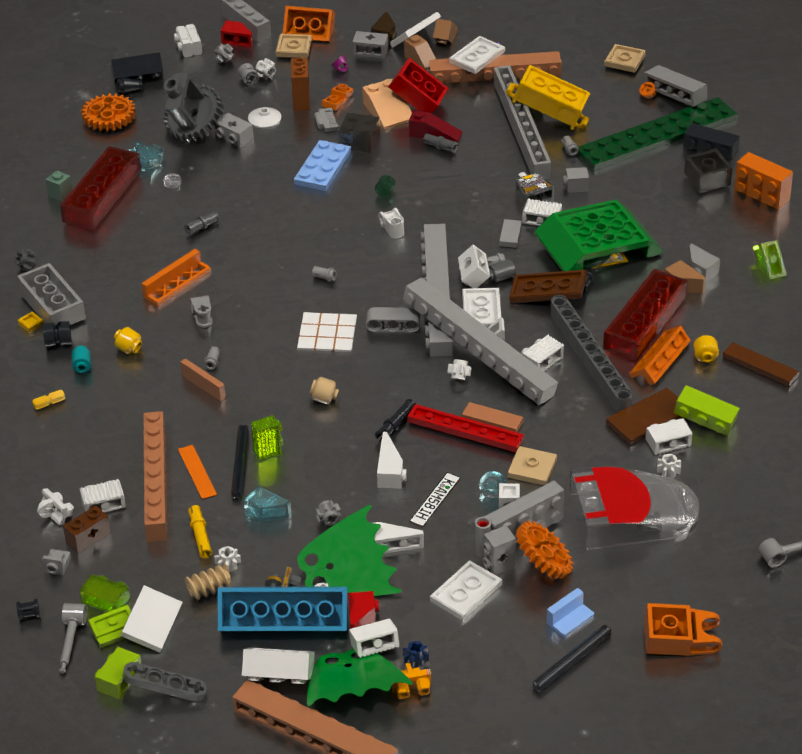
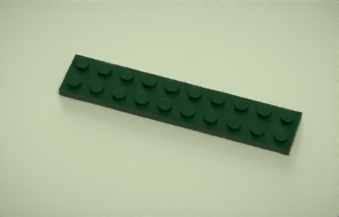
[577,97,738,171]

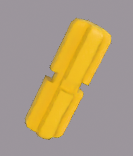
[32,389,65,410]

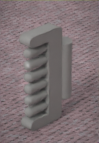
[314,108,339,132]

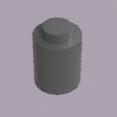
[488,259,516,283]

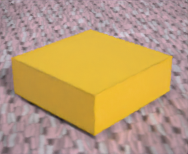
[18,311,44,333]

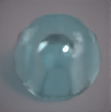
[479,471,507,499]

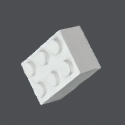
[242,648,314,684]

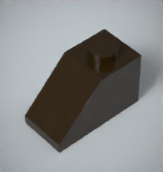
[371,12,397,46]

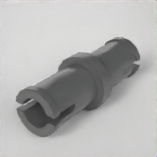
[423,133,458,153]
[184,211,219,235]

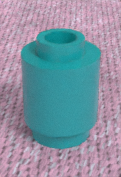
[72,346,91,373]

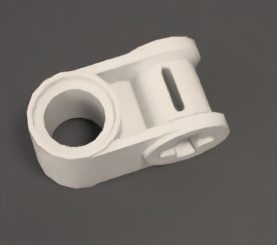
[378,208,405,239]

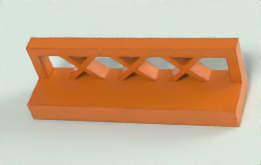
[141,249,211,306]
[629,325,691,385]

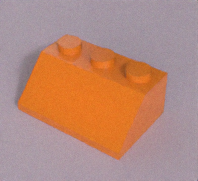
[282,6,336,42]

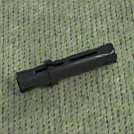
[375,399,416,442]

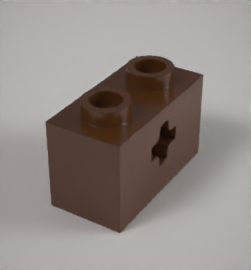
[63,506,111,553]

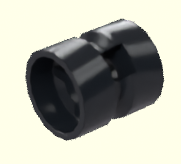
[43,321,72,347]

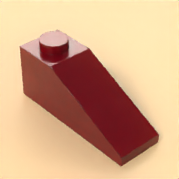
[409,111,462,143]

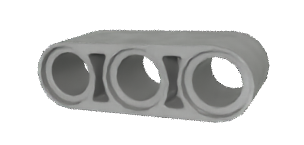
[366,307,420,333]

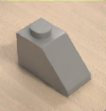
[688,243,720,282]

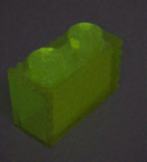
[250,415,284,461]
[79,574,130,612]

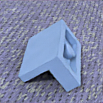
[546,588,594,637]

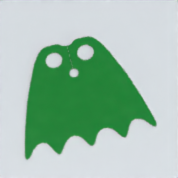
[297,505,402,596]
[307,649,413,706]

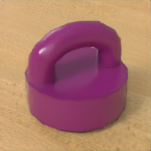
[331,55,348,73]

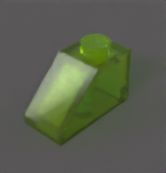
[753,240,786,279]

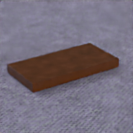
[509,270,587,303]
[606,388,683,445]

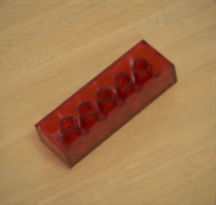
[60,146,141,230]
[603,269,688,361]

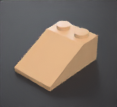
[362,78,412,130]

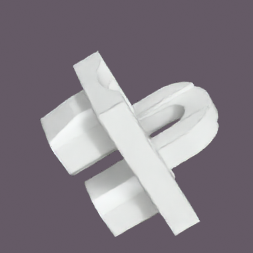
[37,488,74,526]

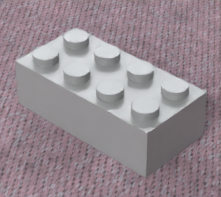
[17,263,86,325]

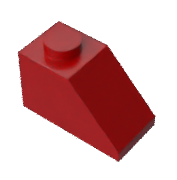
[220,20,253,48]
[348,591,379,629]

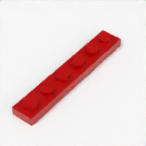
[407,404,524,452]

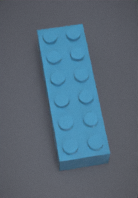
[218,586,348,631]

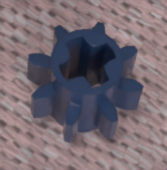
[403,641,429,668]

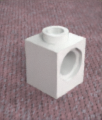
[499,483,520,509]

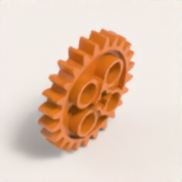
[81,93,136,131]
[515,520,574,579]

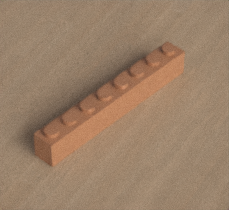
[429,51,562,84]
[143,411,167,542]
[232,680,398,754]

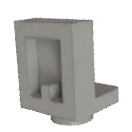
[42,549,71,575]

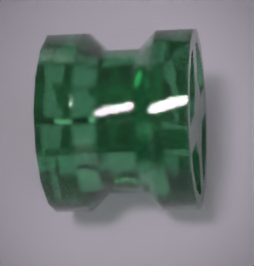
[375,175,396,197]

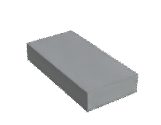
[499,219,522,248]

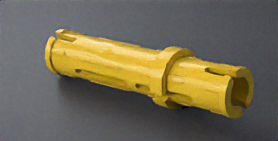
[188,505,213,559]

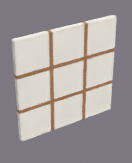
[297,312,357,352]

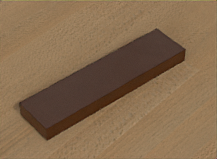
[723,342,799,387]

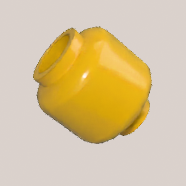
[114,327,143,355]
[693,335,719,363]

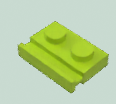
[88,605,131,649]

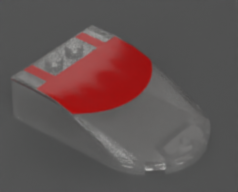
[570,466,699,550]

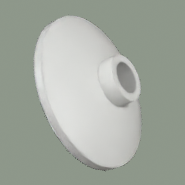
[248,107,281,128]

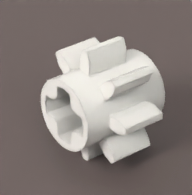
[256,58,276,80]
[447,359,471,381]
[657,454,681,479]
[215,546,241,572]

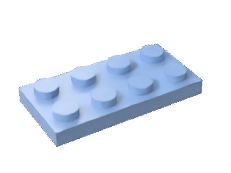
[294,140,351,191]

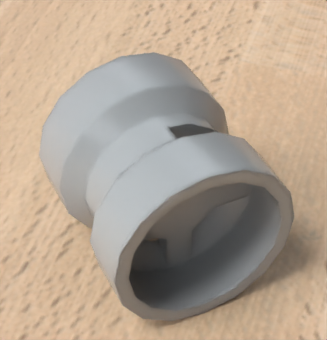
[238,63,259,86]

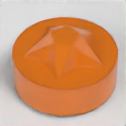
[639,82,657,99]

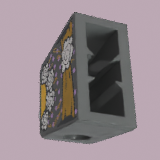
[516,172,554,208]

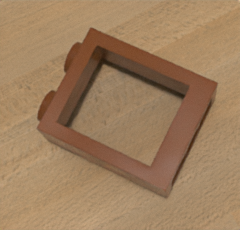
[291,57,310,111]

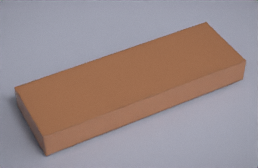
[180,358,226,402]
[462,402,523,432]

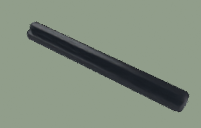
[231,425,249,499]
[533,625,612,692]

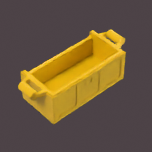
[506,65,590,130]

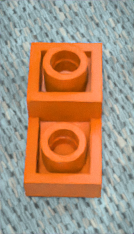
[322,84,354,111]

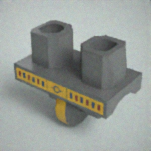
[265,566,301,587]

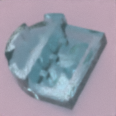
[122,142,165,170]

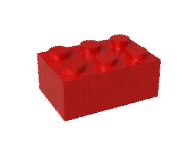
[388,58,448,113]

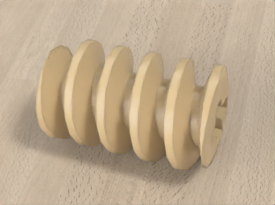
[184,563,231,601]

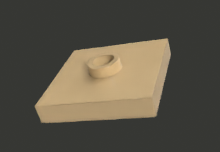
[276,34,312,58]
[604,44,646,73]
[507,446,557,486]

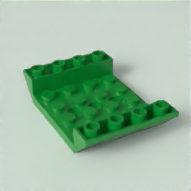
[534,199,663,271]

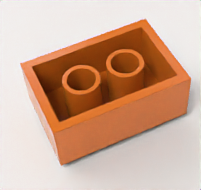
[734,152,793,210]

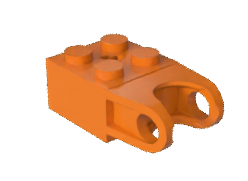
[644,603,722,656]

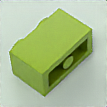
[94,647,141,699]

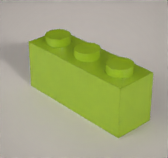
[674,385,740,436]

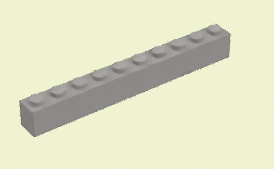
[494,65,551,180]
[421,224,453,357]
[403,278,558,405]

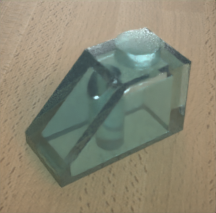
[243,486,292,522]

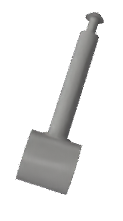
[758,538,802,568]
[58,603,87,674]

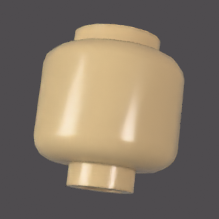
[309,377,339,405]

